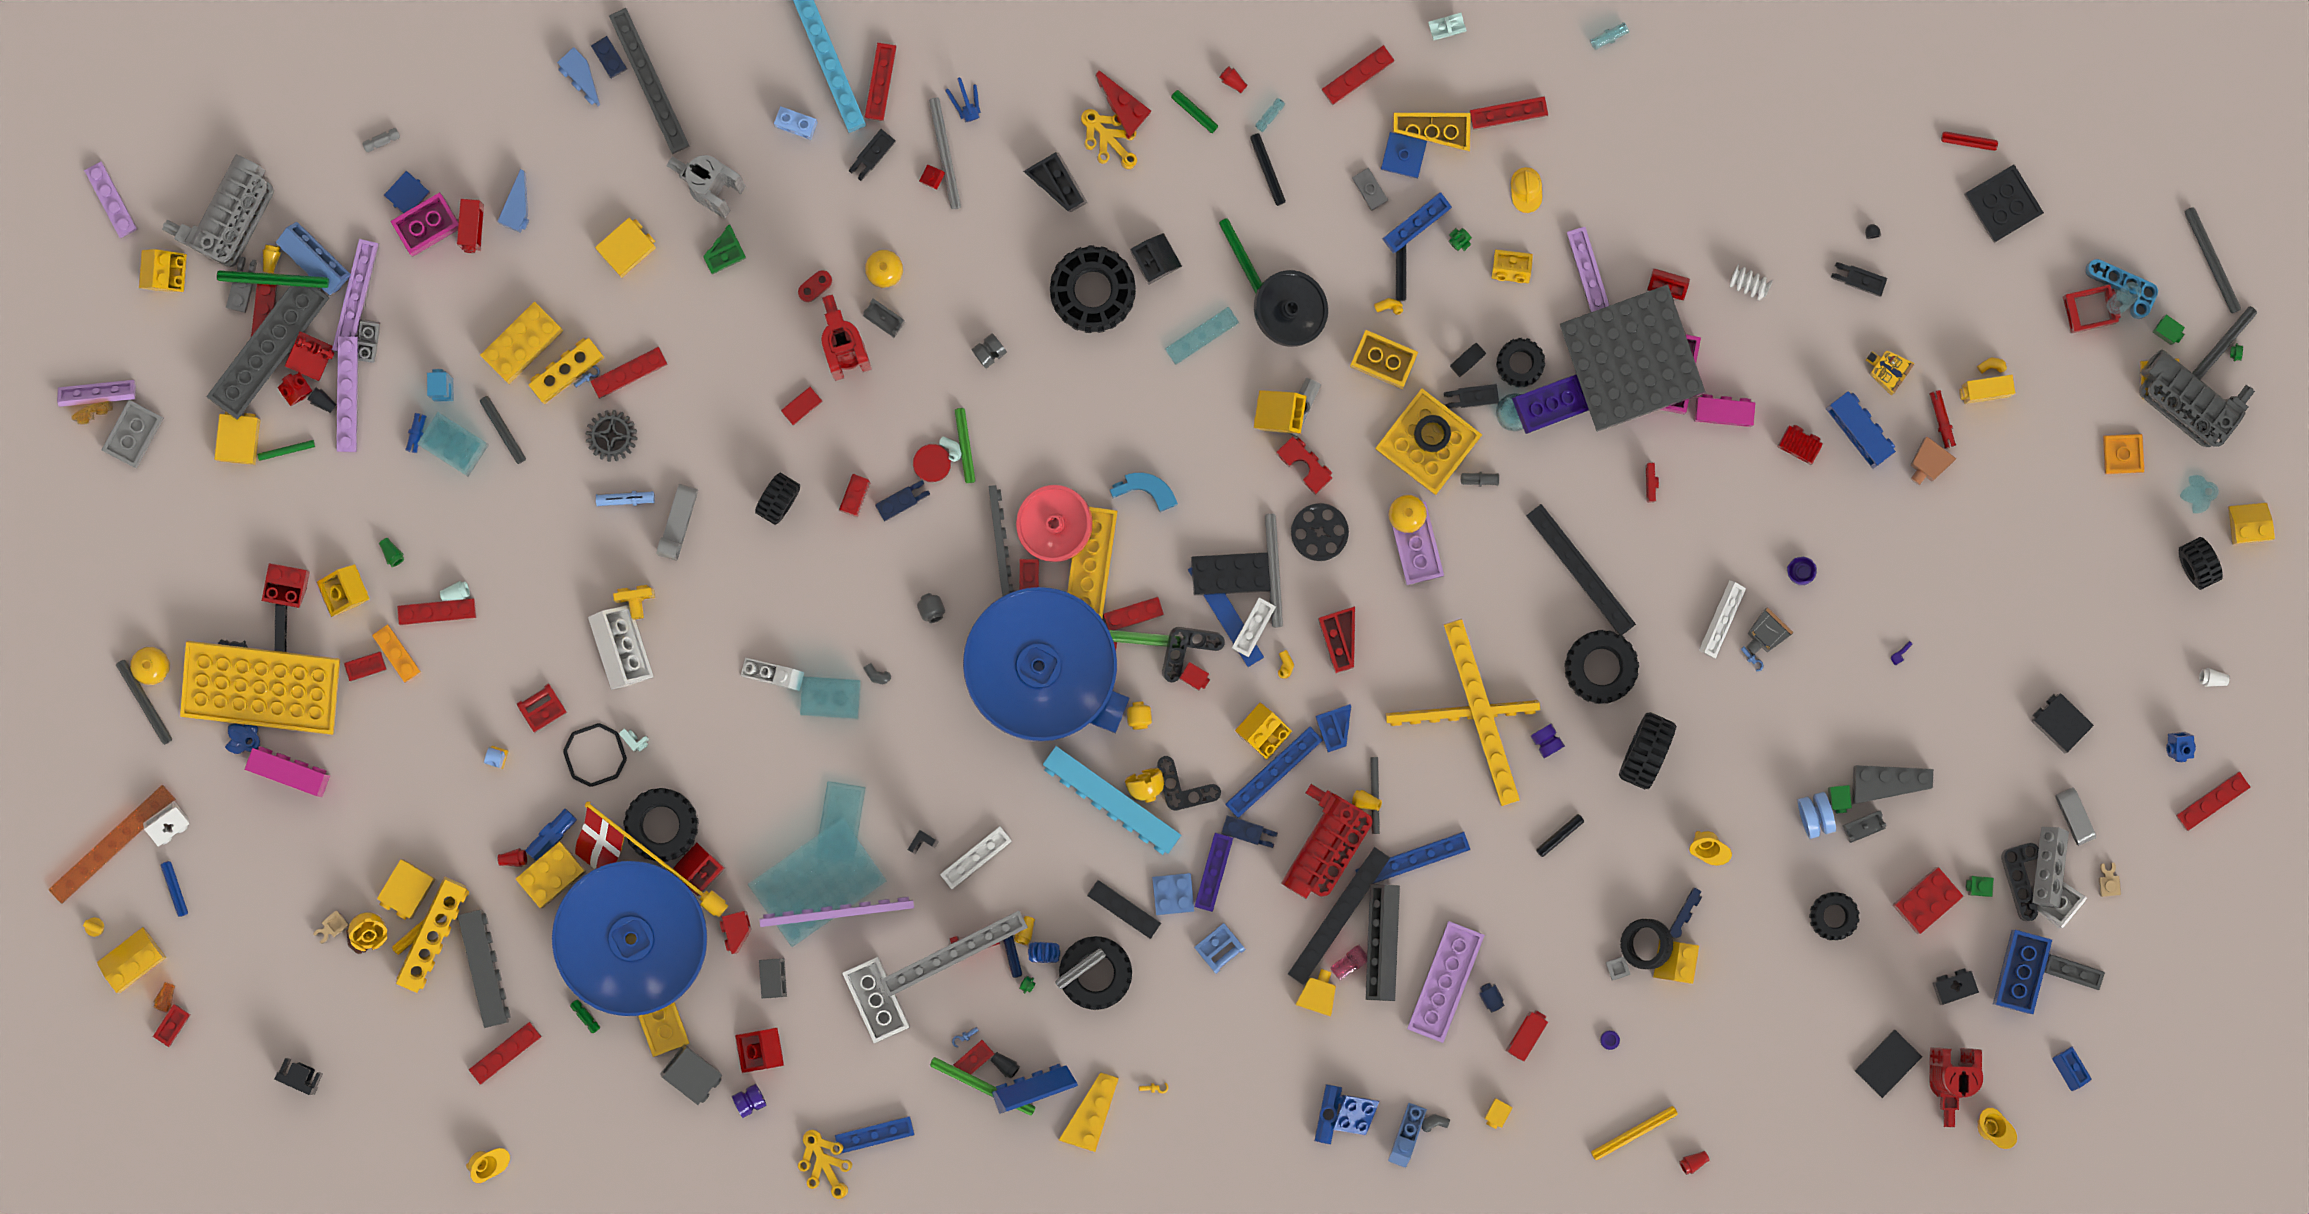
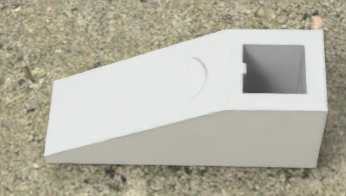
[741,658,805,691]

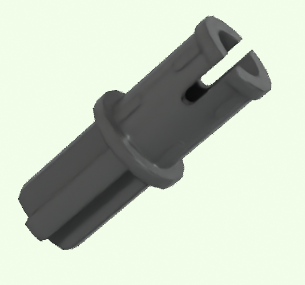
[1460,472,1499,487]

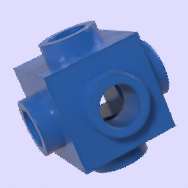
[2166,732,2196,762]

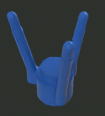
[946,77,981,122]

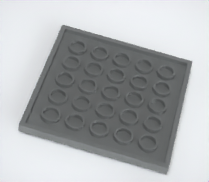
[1560,285,1706,432]

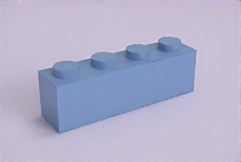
[276,222,351,295]

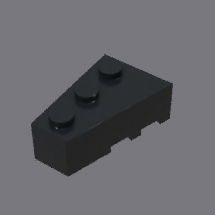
[1023,152,1088,212]

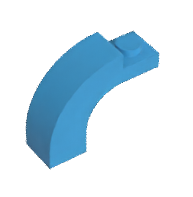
[1110,473,1178,512]

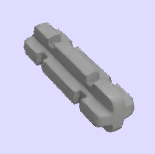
[363,128,400,152]

